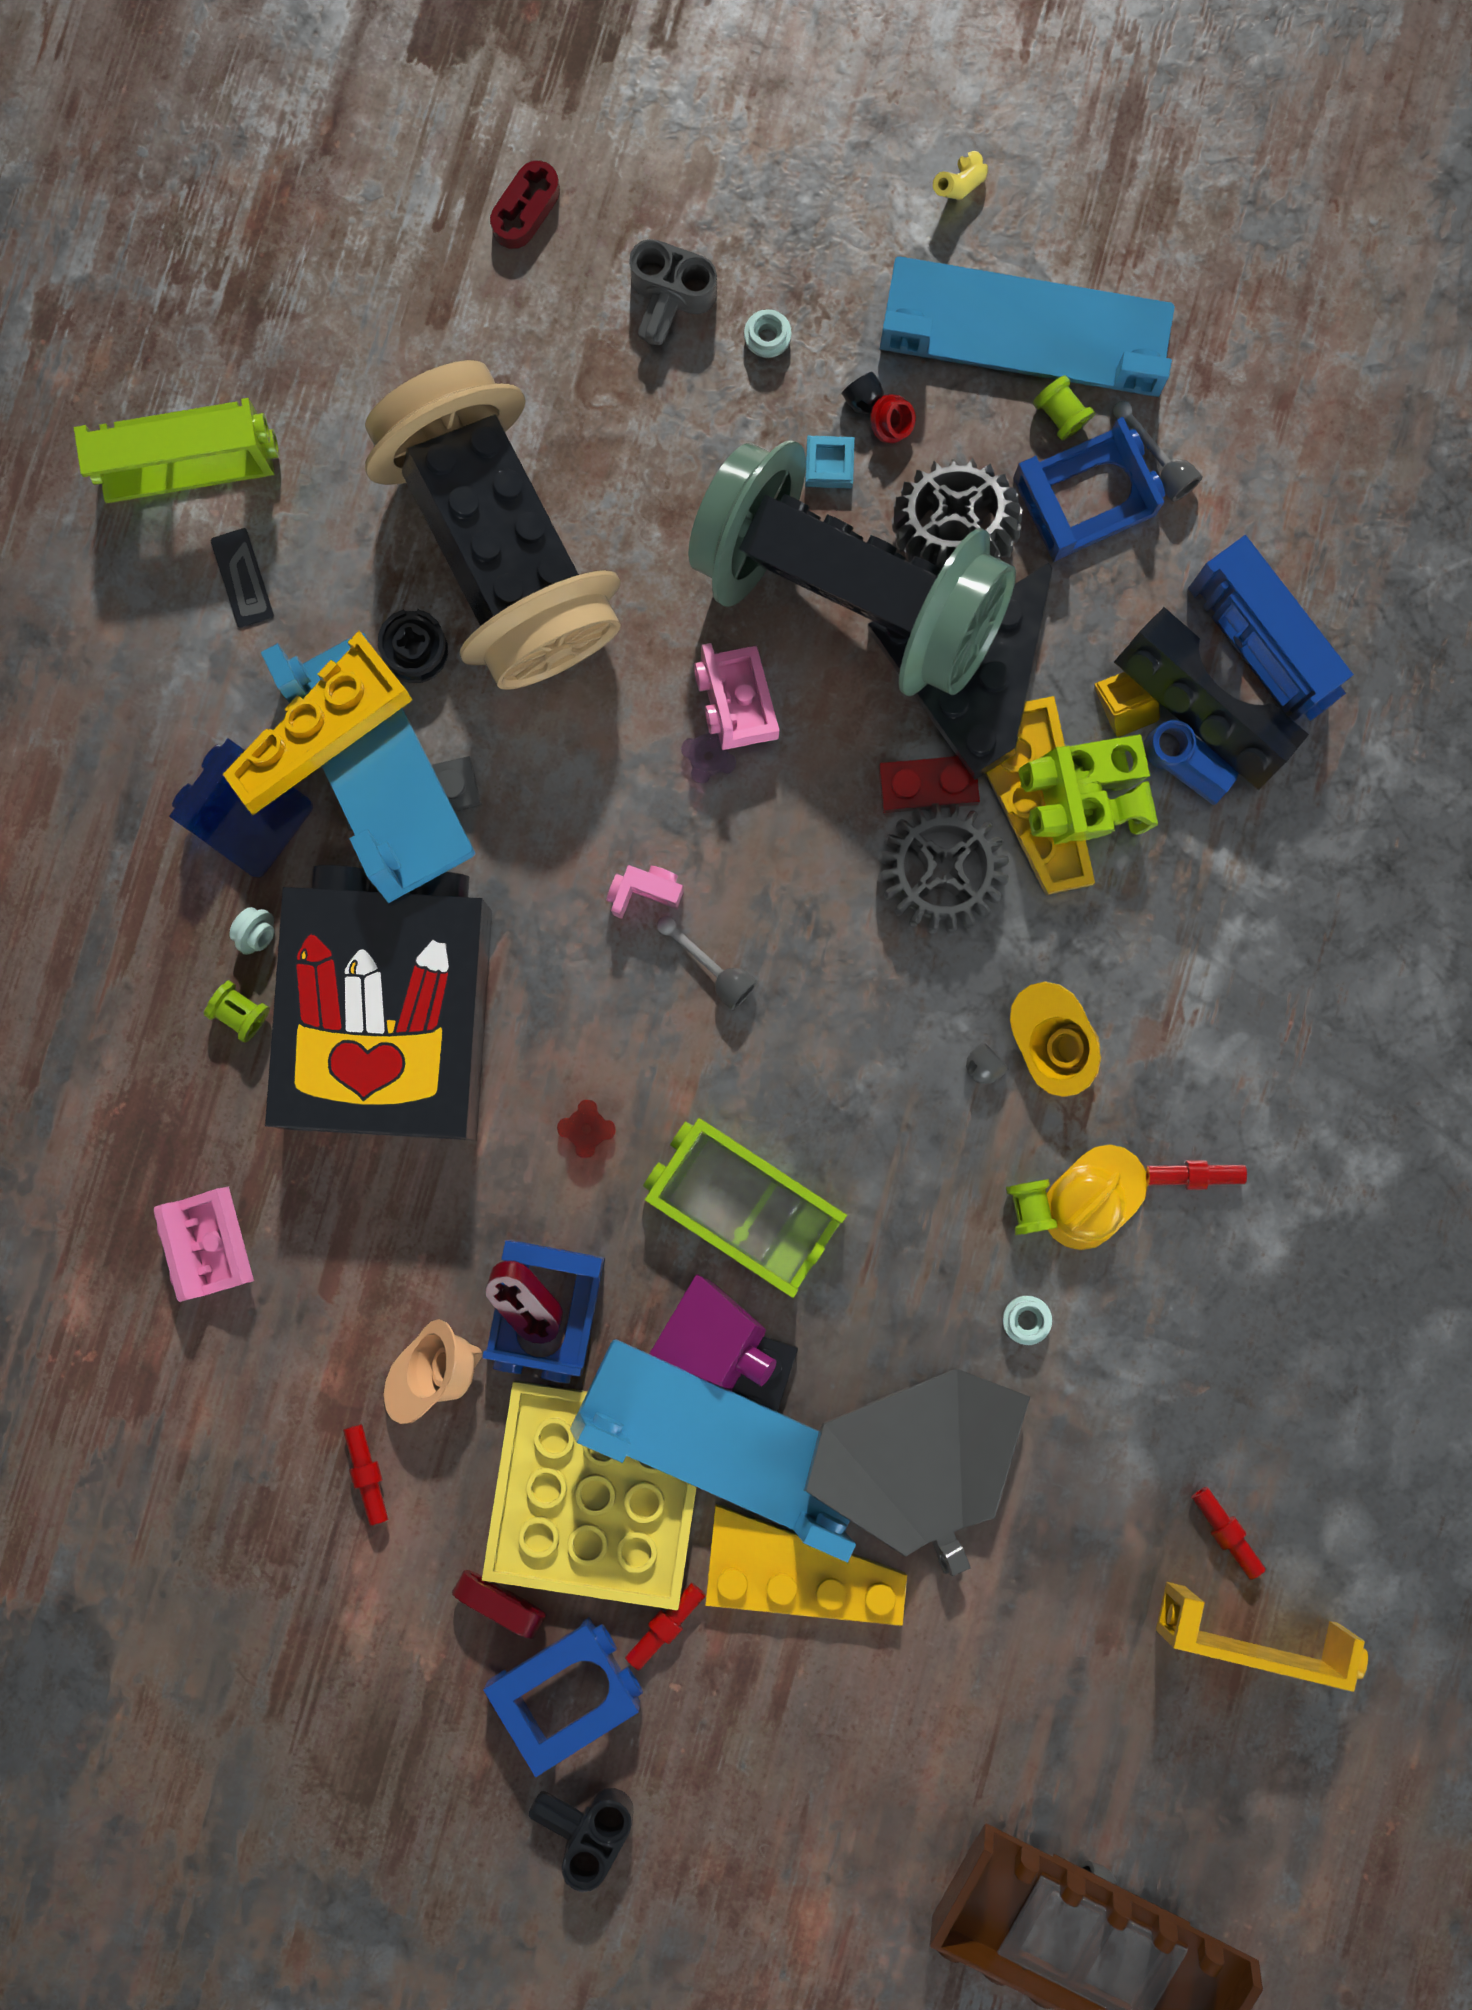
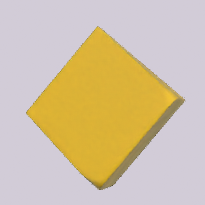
[1094,672,1160,737]

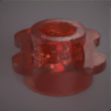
[557,1100,616,1158]

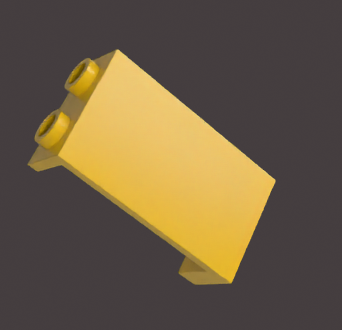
[1156,1582,1368,1692]

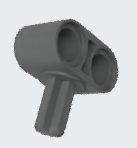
[629,239,717,345]

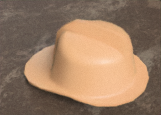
[384,1319,483,1424]

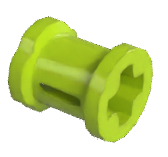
[1032,375,1095,441]
[204,980,270,1043]
[1006,1179,1058,1235]

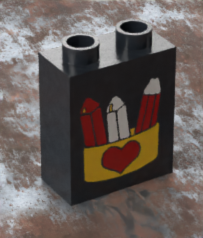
[265,865,492,1141]

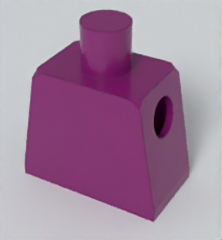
[649,1274,777,1389]

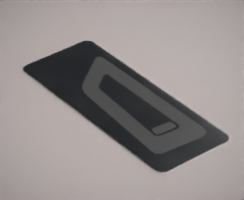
[211,528,274,628]

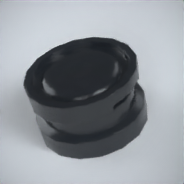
[378,609,448,683]

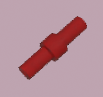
[1146,1160,1247,1190]
[343,1424,389,1526]
[1191,1486,1266,1580]
[625,1582,706,1671]

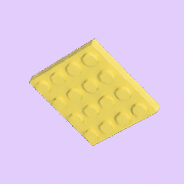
[482,1380,697,1610]

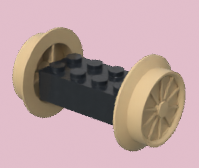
[365,360,621,690]

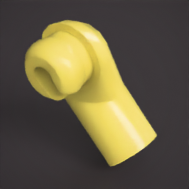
[933,151,988,200]

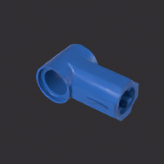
[1144,720,1239,805]

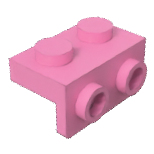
[694,643,780,750]
[154,1186,254,1302]

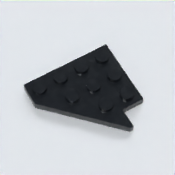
[868,563,1052,780]

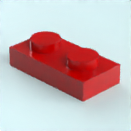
[878,756,980,813]

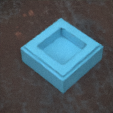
[805,436,855,489]

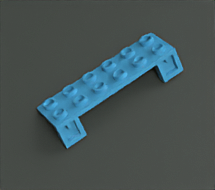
[879,256,1175,397]
[261,632,475,903]
[570,1339,856,1563]

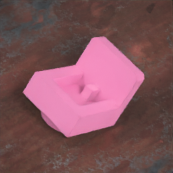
[606,865,684,919]

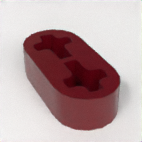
[490,161,560,249]
[486,1261,563,1344]
[452,1570,546,1639]

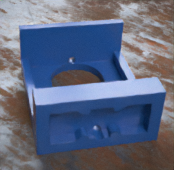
[1013,417,1165,562]
[482,1240,605,1383]
[483,1617,643,1778]

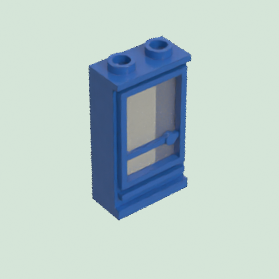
[1188,534,1354,722]

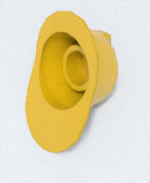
[1010,981,1101,1097]
[1047,1144,1148,1250]

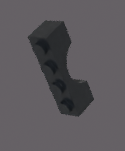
[1114,607,1309,790]

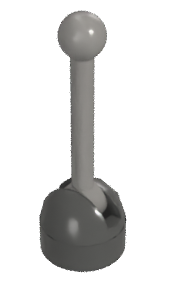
[1113,401,1203,502]
[657,916,758,1010]

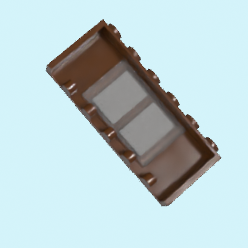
[930,1823,1263,2010]

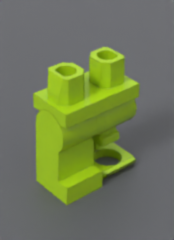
[1018,734,1159,844]

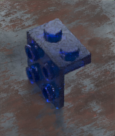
[169,738,313,878]

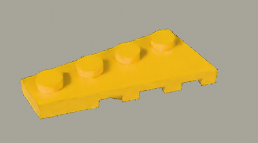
[223,630,412,815]
[985,696,1095,895]
[705,1503,907,1626]

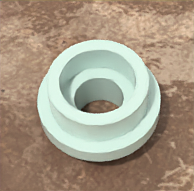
[744,309,791,358]
[229,907,275,955]
[1002,1296,1052,1345]

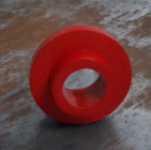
[871,394,916,443]

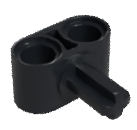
[529,1788,634,1892]

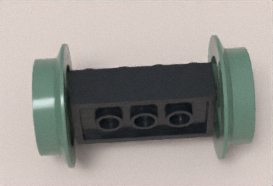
[688,440,1016,696]

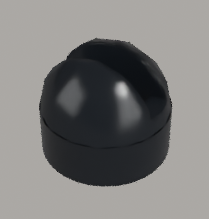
[841,372,884,414]

